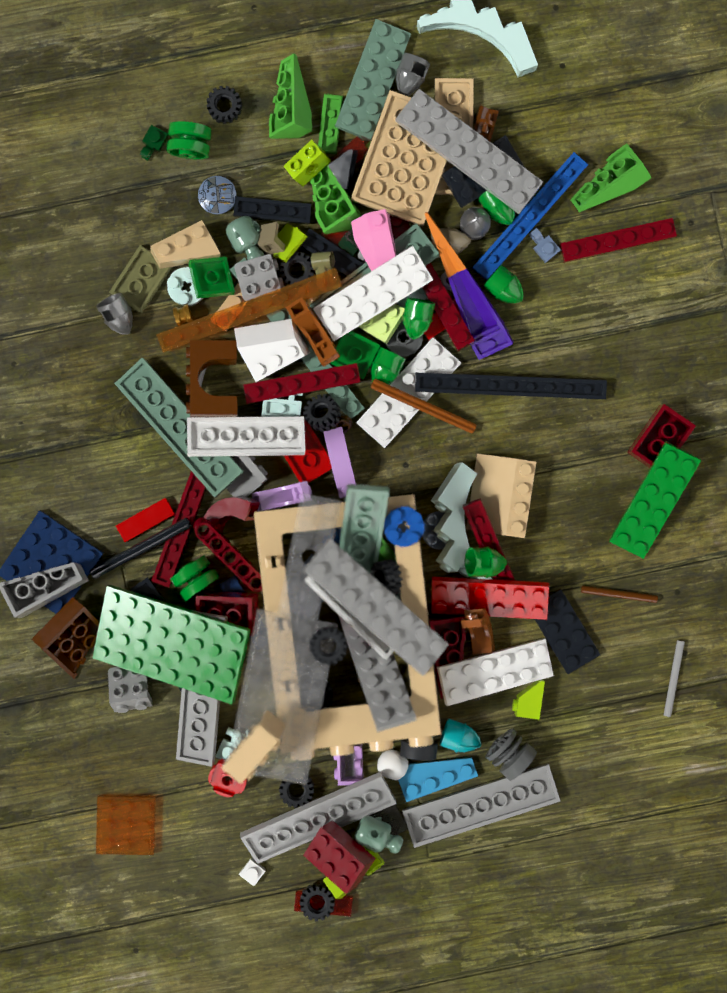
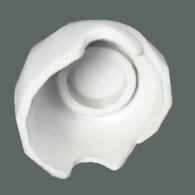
[377,750,408,780]

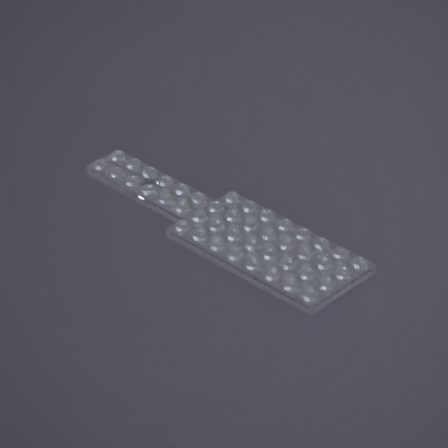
[229,493,341,784]

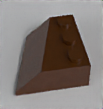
[31,597,99,679]

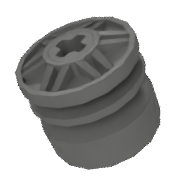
[485,728,537,781]

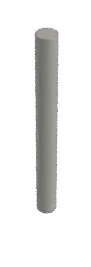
[664,640,685,717]

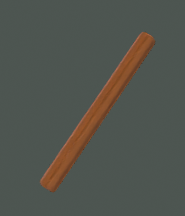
[371,379,476,433]

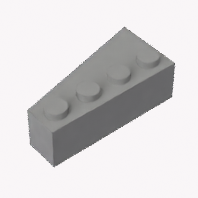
[0,562,89,618]

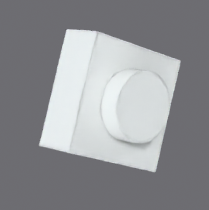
[239,858,266,886]

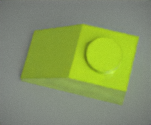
[512,679,545,720]

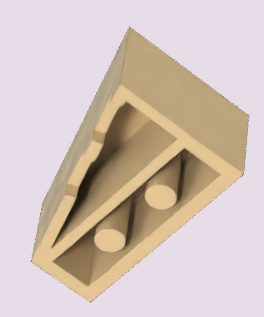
[150,220,221,269]
[221,709,286,784]

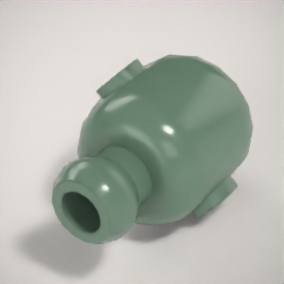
[226,216,264,260]
[354,815,403,854]

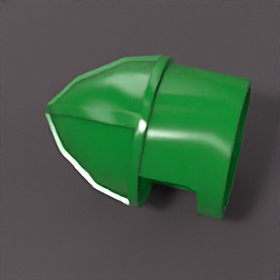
[478,191,515,225]
[483,264,523,303]
[402,297,435,340]
[371,347,406,385]
[465,547,507,578]

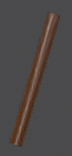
[580,585,658,603]

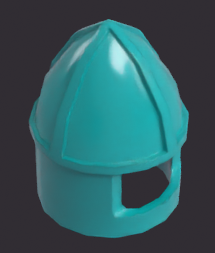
[439,718,482,753]

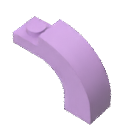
[324,427,356,498]
[252,481,312,512]

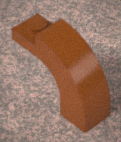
[286,297,340,367]
[461,609,495,654]

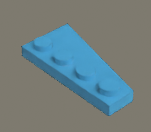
[399,757,478,802]

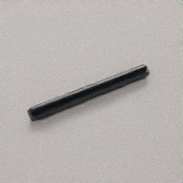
[90,518,192,578]

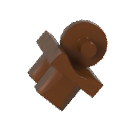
[473,105,499,142]

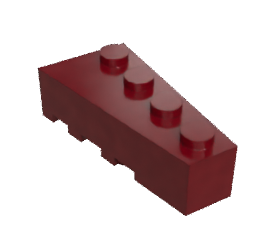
[428,615,466,699]

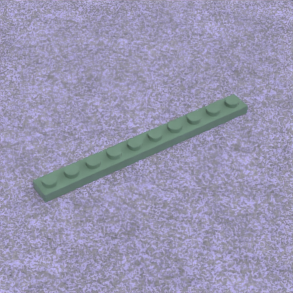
[230,257,364,419]

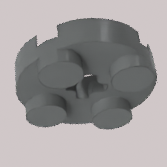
[386,320,423,357]

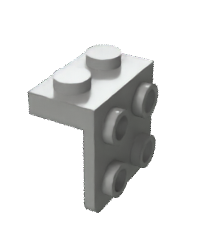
[234,254,285,301]
[226,456,268,497]
[108,667,153,713]

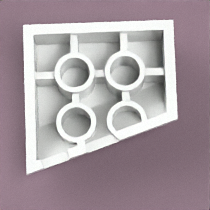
[234,319,311,382]

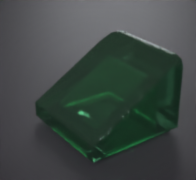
[338,228,359,256]

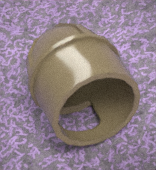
[431,227,471,258]

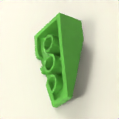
[571,143,652,212]

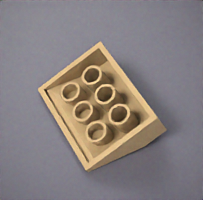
[466,454,536,538]

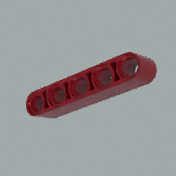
[193,518,263,592]

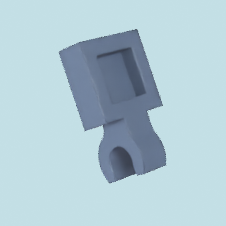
[529,228,561,263]

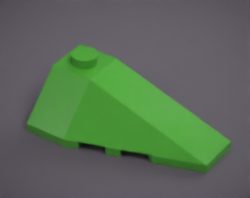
[269,53,312,139]
[310,163,362,234]

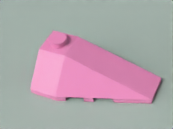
[351,209,397,271]

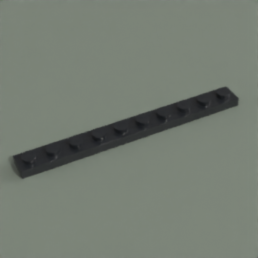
[415,372,607,400]

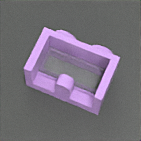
[334,744,363,785]

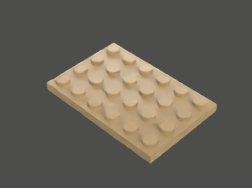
[350,90,463,227]

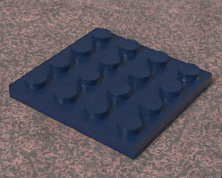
[0,510,104,614]

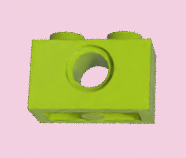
[284,140,331,187]

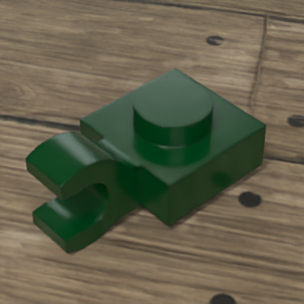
[140,125,169,161]

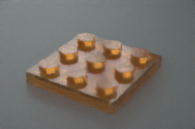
[96,795,156,855]

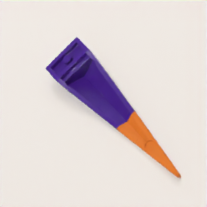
[425,212,514,360]

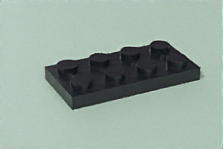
[442,135,525,208]
[534,589,601,674]

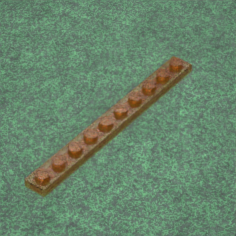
[156,268,343,353]

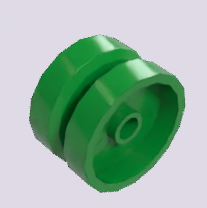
[166,121,212,160]
[170,555,220,601]

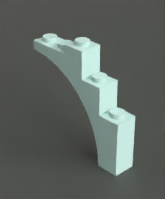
[417,0,538,77]
[431,462,493,580]

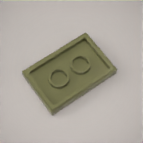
[109,245,172,314]

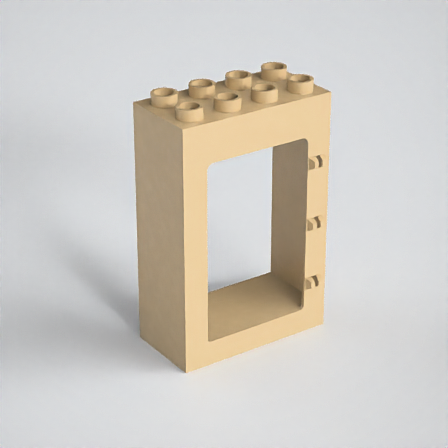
[254,495,441,760]

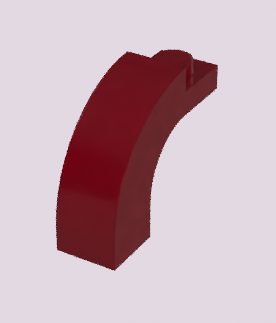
[202,497,260,545]

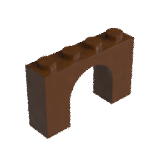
[186,340,237,417]

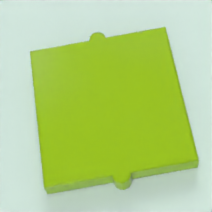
[273,223,307,262]

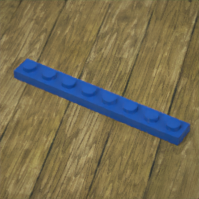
[472,152,588,281]

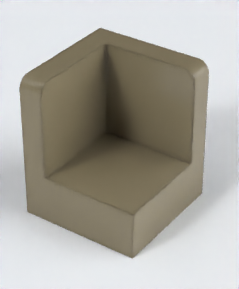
[258,222,285,254]

